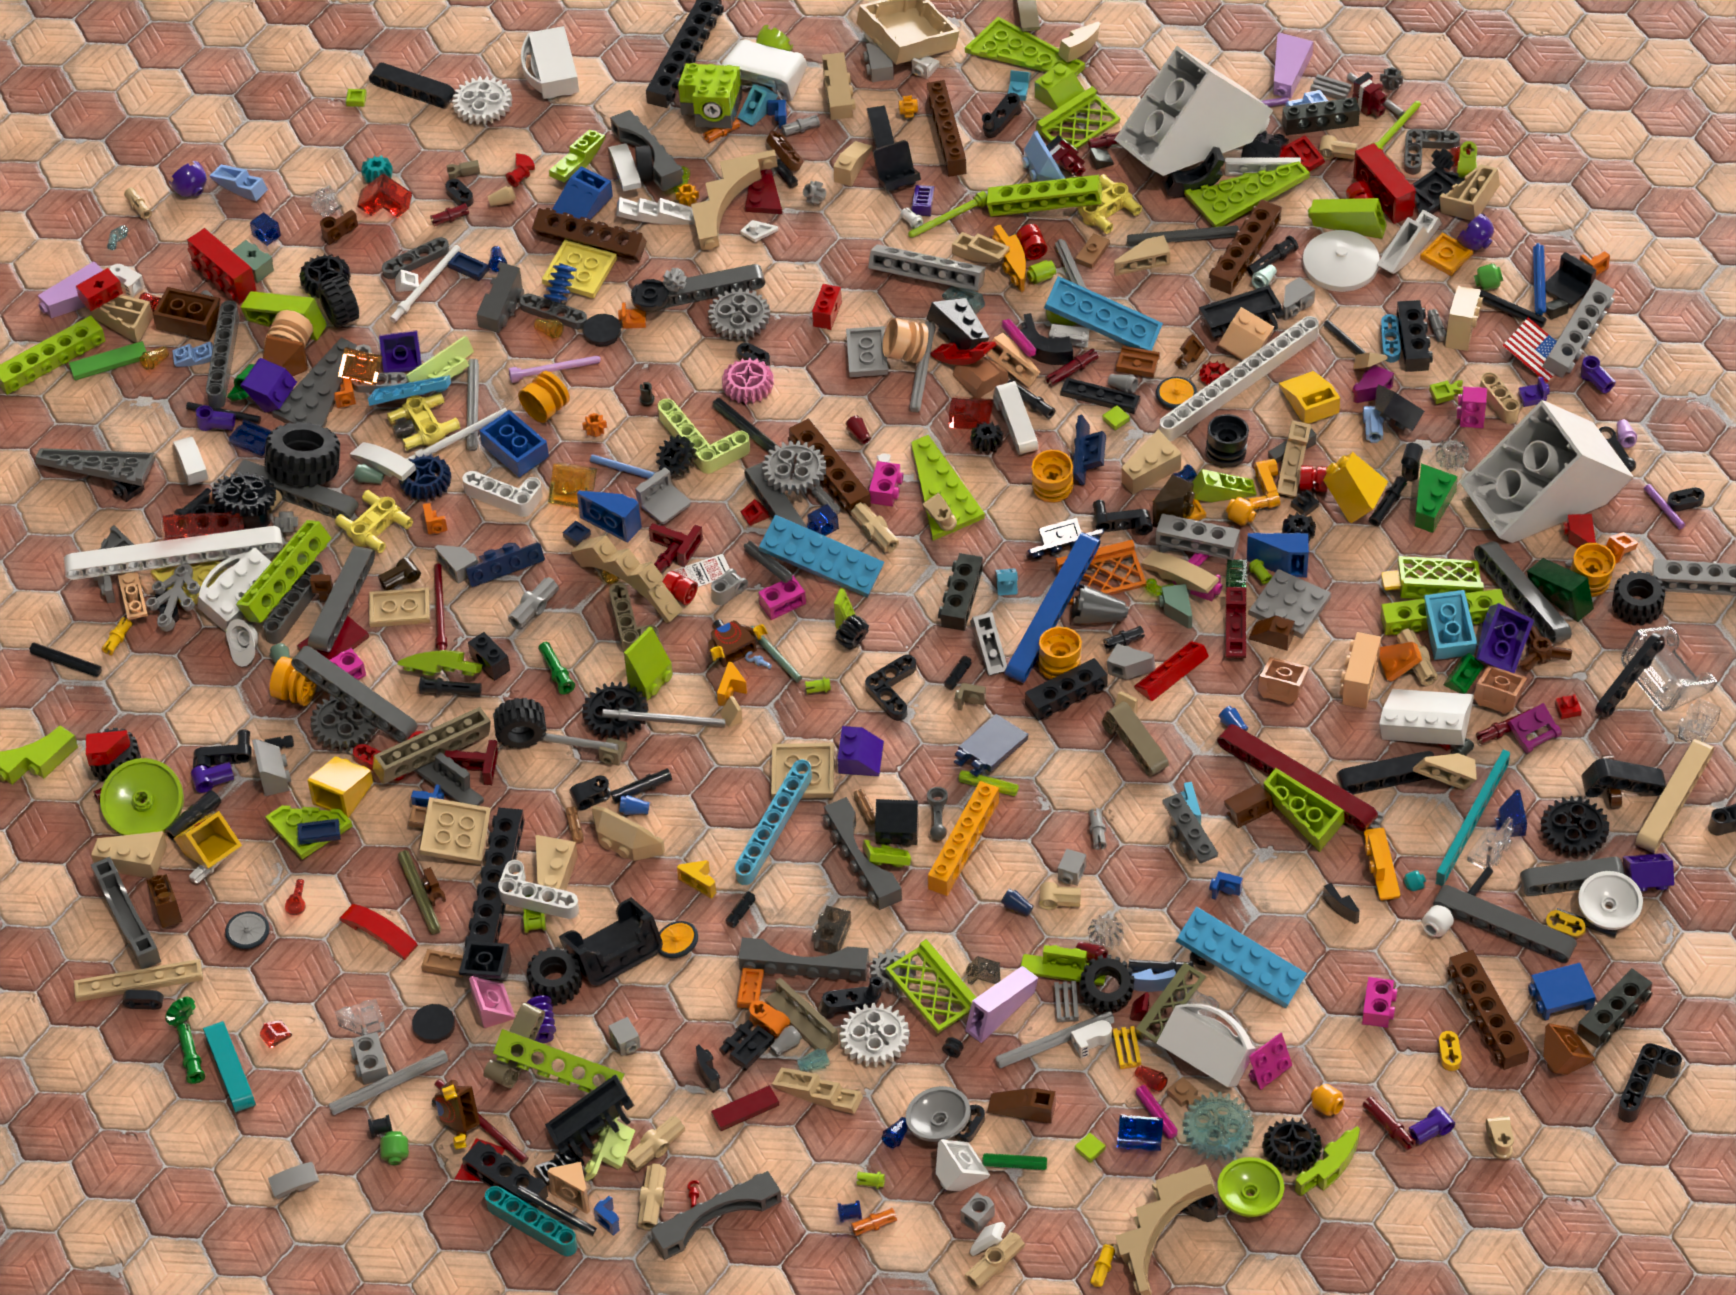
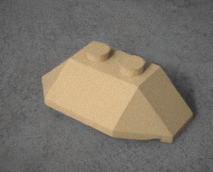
[592,806,665,861]

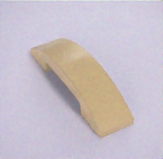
[1277,420,1311,498]

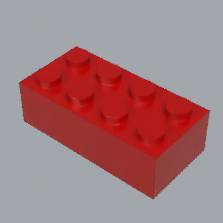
[1353,143,1416,224]
[187,228,257,305]

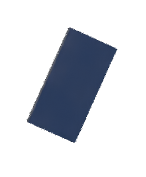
[448,251,490,281]
[297,819,341,845]

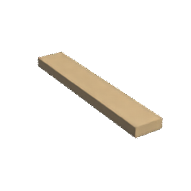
[74,959,203,1002]

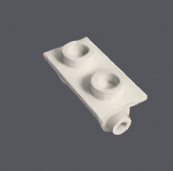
[1049,324,1090,348]

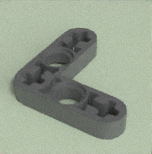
[1404,129,1460,175]

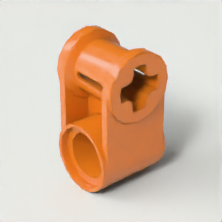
[749,1001,791,1039]

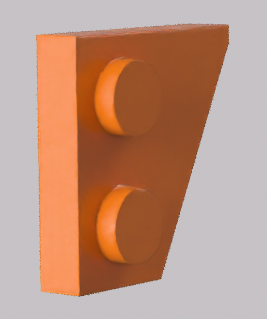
[1379,642,1422,682]

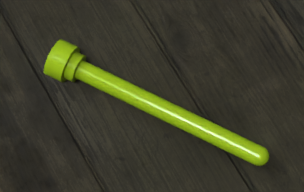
[1371,101,1421,150]
[908,191,987,238]

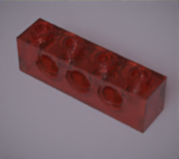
[161,511,244,541]

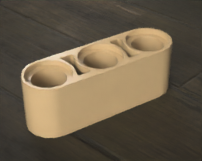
[1480,372,1520,424]

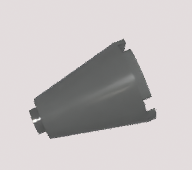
[1071,584,1129,624]

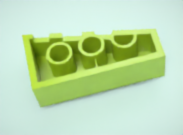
[240,291,327,341]
[1264,768,1344,852]

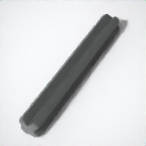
[743,541,793,583]

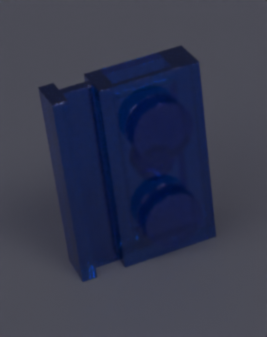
[228,420,271,456]

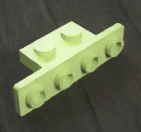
[406,336,474,383]
[584,1117,635,1182]

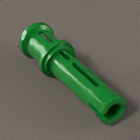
[538,642,575,695]
[176,1023,206,1084]

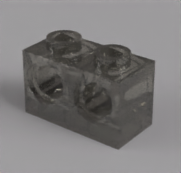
[811,906,852,954]

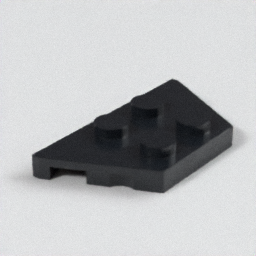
[1412,168,1465,215]

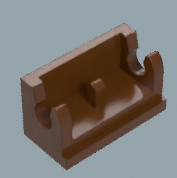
[1224,783,1273,828]

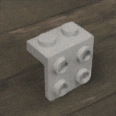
[635,468,691,524]

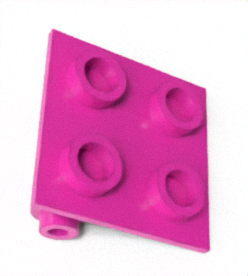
[1248,1032,1293,1090]

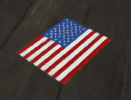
[1502,318,1557,382]

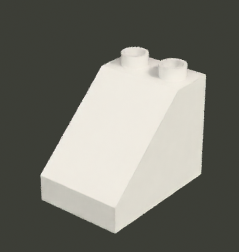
[1114,46,1273,176]
[1460,400,1634,543]

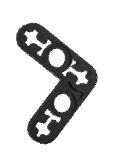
[865,655,916,721]

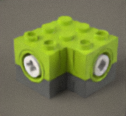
[678,63,743,129]

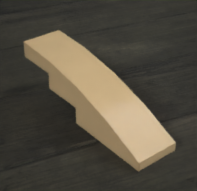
[1141,550,1219,593]
[772,1067,863,1114]

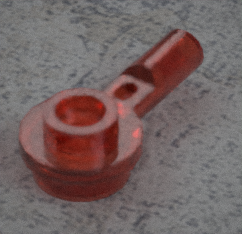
[285,879,306,915]

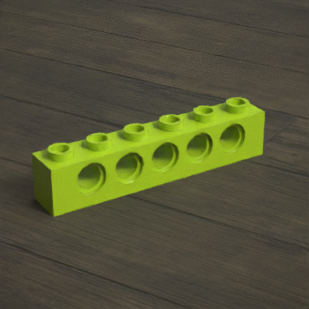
[987,175,1102,216]
[0,315,106,395]
[236,520,332,623]
[1380,589,1506,635]
[493,1029,625,1093]

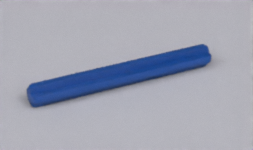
[1533,243,1546,316]

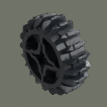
[299,253,351,299]
[1262,1117,1322,1175]

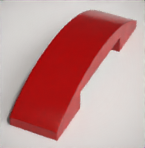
[930,341,997,365]
[339,904,418,960]

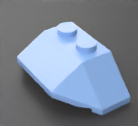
[1022,131,1066,182]

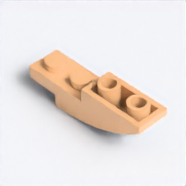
[117,571,148,620]

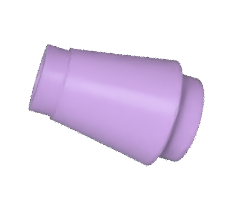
[1617,420,1637,448]

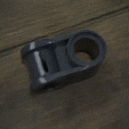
[569,775,611,810]
[1708,804,1736,836]
[1180,1194,1218,1222]

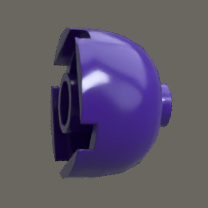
[169,161,207,197]
[1456,213,1494,251]

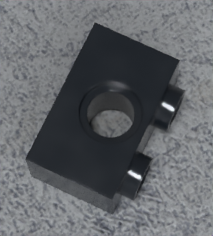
[468,632,510,681]

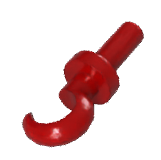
[687,1180,699,1208]

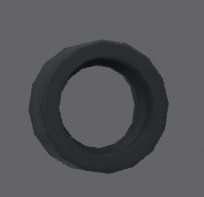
[635,146,654,182]

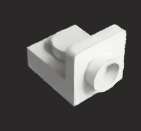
[912,56,939,79]

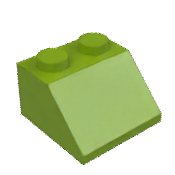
[1035,63,1085,110]

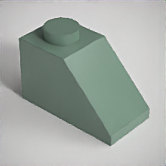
[1159,584,1192,628]

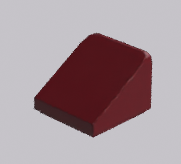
[1130,992,1150,1022]

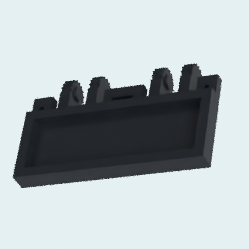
[1199,285,1285,339]
[545,1074,635,1158]

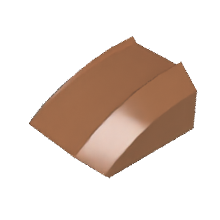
[953,356,1008,400]
[1258,657,1309,705]
[1474,665,1528,714]

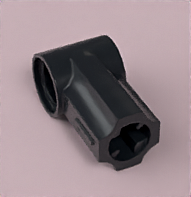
[1401,443,1423,482]

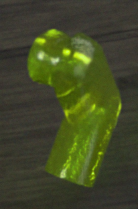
[1145,578,1174,597]

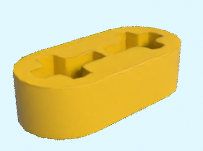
[1546,910,1586,938]
[1438,1031,1462,1071]

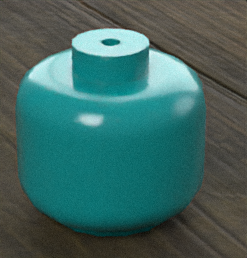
[1404,870,1426,891]

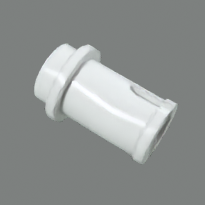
[900,207,923,229]

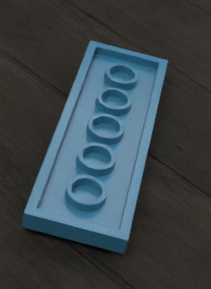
[1044,276,1163,351]
[758,515,884,598]
[1175,906,1307,1008]

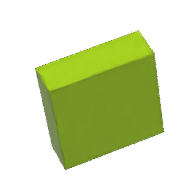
[346,89,367,107]
[1102,406,1130,430]
[1075,1133,1106,1163]

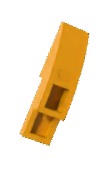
[992,225,1026,292]

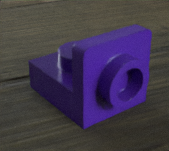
[1518,377,1550,407]

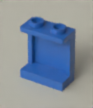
[1528,963,1596,1021]

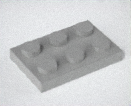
[846,326,888,377]

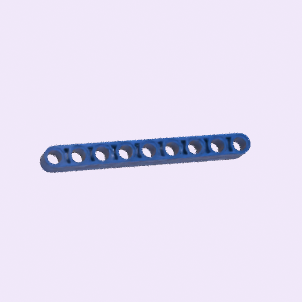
[1005,532,1101,683]

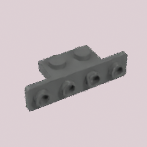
[414,752,484,806]
[1162,793,1218,863]

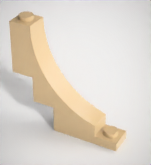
[691,150,778,251]

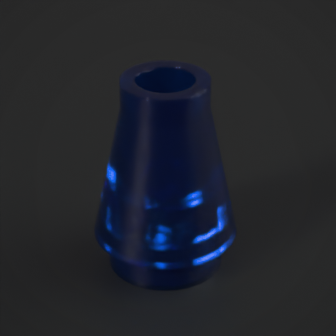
[488,246,507,272]
[881,1117,908,1148]

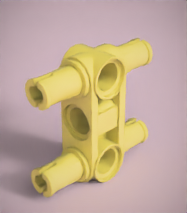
[1076,174,1142,234]
[387,392,460,451]
[335,490,413,554]

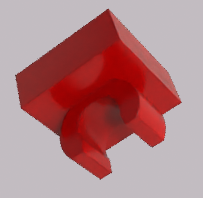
[1555,694,1582,719]

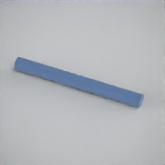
[590,454,655,479]

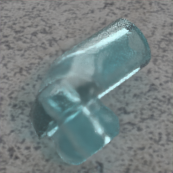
[107,225,128,250]

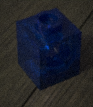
[250,212,281,246]
[807,504,839,536]

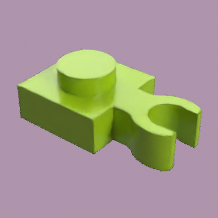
[1429,380,1463,404]

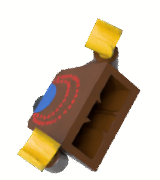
[708,619,768,667]
[432,1080,480,1150]

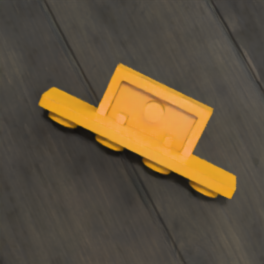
[1364,828,1400,901]

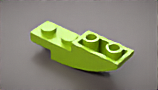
[549,129,605,183]
[397,650,483,676]
[1295,1126,1360,1197]

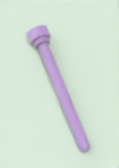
[509,356,601,383]

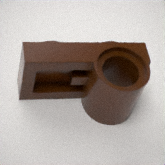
[320,209,358,245]

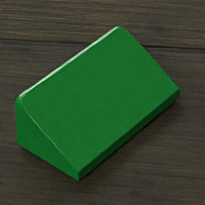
[1443,653,1484,694]

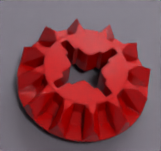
[1199,360,1230,385]

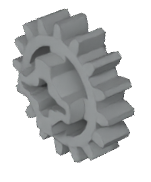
[870,948,916,992]

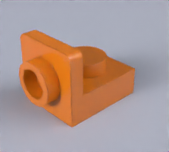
[1580,251,1610,276]
[618,302,646,329]
[334,375,356,408]
[423,503,448,535]
[1606,532,1638,563]

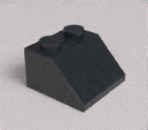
[1375,385,1425,431]
[875,799,919,846]
[459,941,512,978]

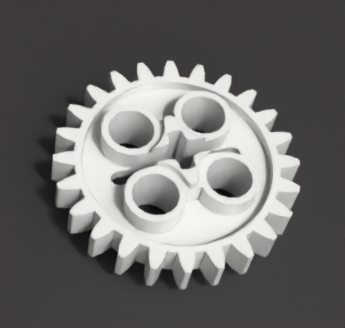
[452,76,512,125]
[840,1003,910,1067]

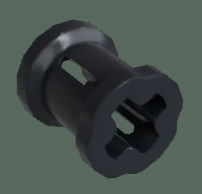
[368,1114,393,1138]

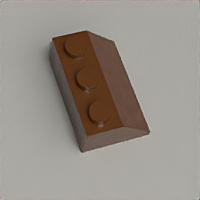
[153,287,220,340]

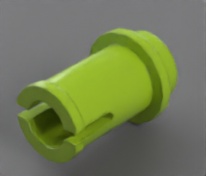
[1249,559,1272,585]
[805,677,831,694]
[856,1171,885,1189]

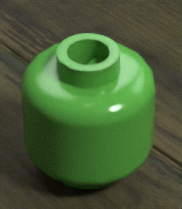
[1474,264,1503,291]
[380,1131,409,1165]

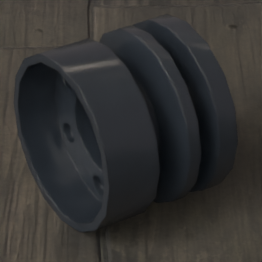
[1205,414,1249,467]

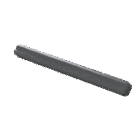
[1127,225,1239,246]

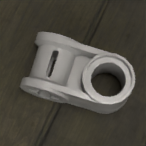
[711,568,748,605]

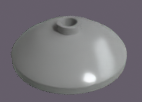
[906,1086,971,1142]

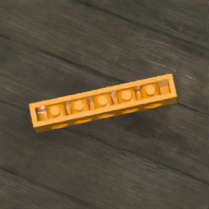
[928,781,999,896]

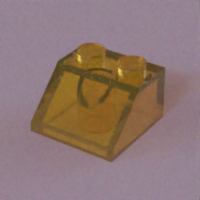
[548,462,597,508]

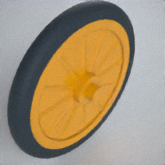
[1156,376,1197,409]
[659,921,699,958]

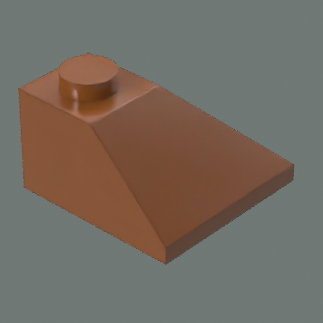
[263,335,308,376]
[1543,1023,1595,1075]

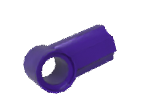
[1580,356,1616,394]
[196,405,236,431]
[190,762,234,793]
[1408,1106,1456,1145]

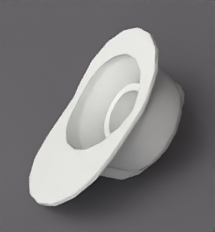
[226,619,258,667]

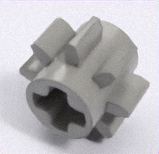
[803,181,826,204]
[663,268,687,292]
[274,511,298,532]

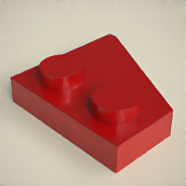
[1280,135,1325,172]

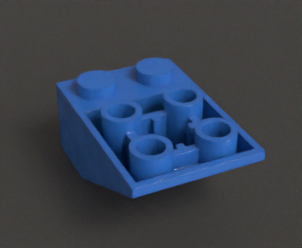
[552,166,613,229]
[1246,533,1309,578]

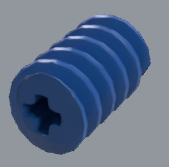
[543,263,577,304]

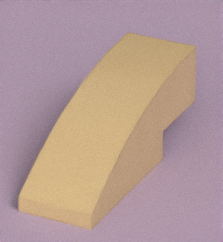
[1058,22,1101,63]
[952,232,1010,263]

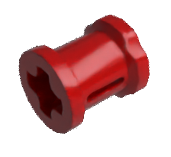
[505,163,530,187]

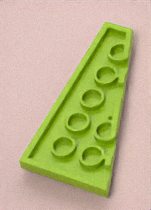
[965,17,1085,76]
[911,434,985,541]

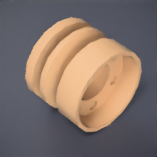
[264,310,313,348]
[882,318,928,364]

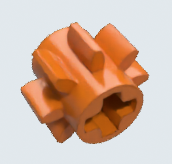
[582,413,607,437]

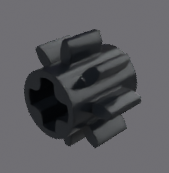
[1431,148,1454,170]

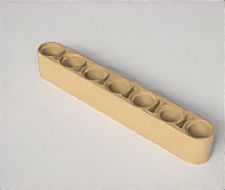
[1635,739,1714,853]

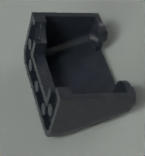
[559,897,663,986]

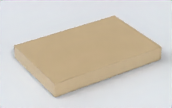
[369,587,430,628]

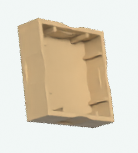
[856,0,960,64]

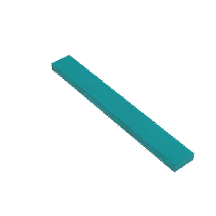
[1435,749,1510,886]

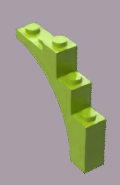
[0,726,78,785]

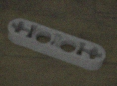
[382,237,449,279]
[520,293,587,330]

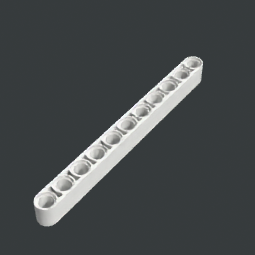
[1160,316,1319,441]
[64,526,283,580]

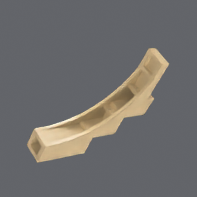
[571,535,683,623]
[1114,1164,1216,1295]

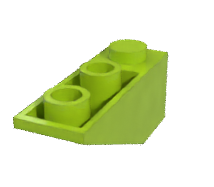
[1192,469,1257,502]

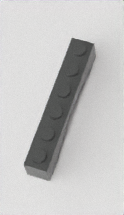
[610,110,684,191]
[822,797,902,910]
[91,857,161,969]
[738,937,869,982]
[651,1171,782,1260]

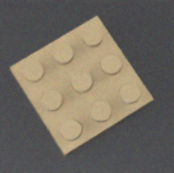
[771,743,834,799]
[419,797,491,865]

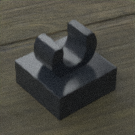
[1291,490,1319,516]

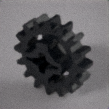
[656,435,697,478]

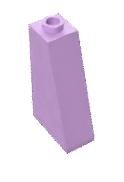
[1273,33,1313,99]
[38,262,103,318]
[965,966,1038,1043]

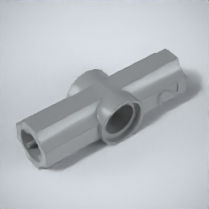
[508,577,559,629]

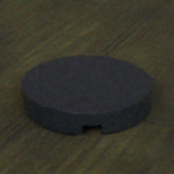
[631,279,669,312]
[583,314,621,347]
[412,1004,455,1044]

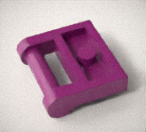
[1507,703,1562,754]

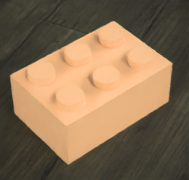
[1339,632,1381,709]

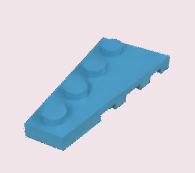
[368,375,451,406]

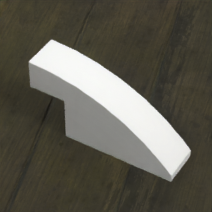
[1377,210,1442,274]
[173,436,208,486]

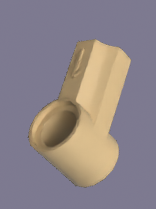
[1319,135,1357,160]
[1039,882,1081,910]

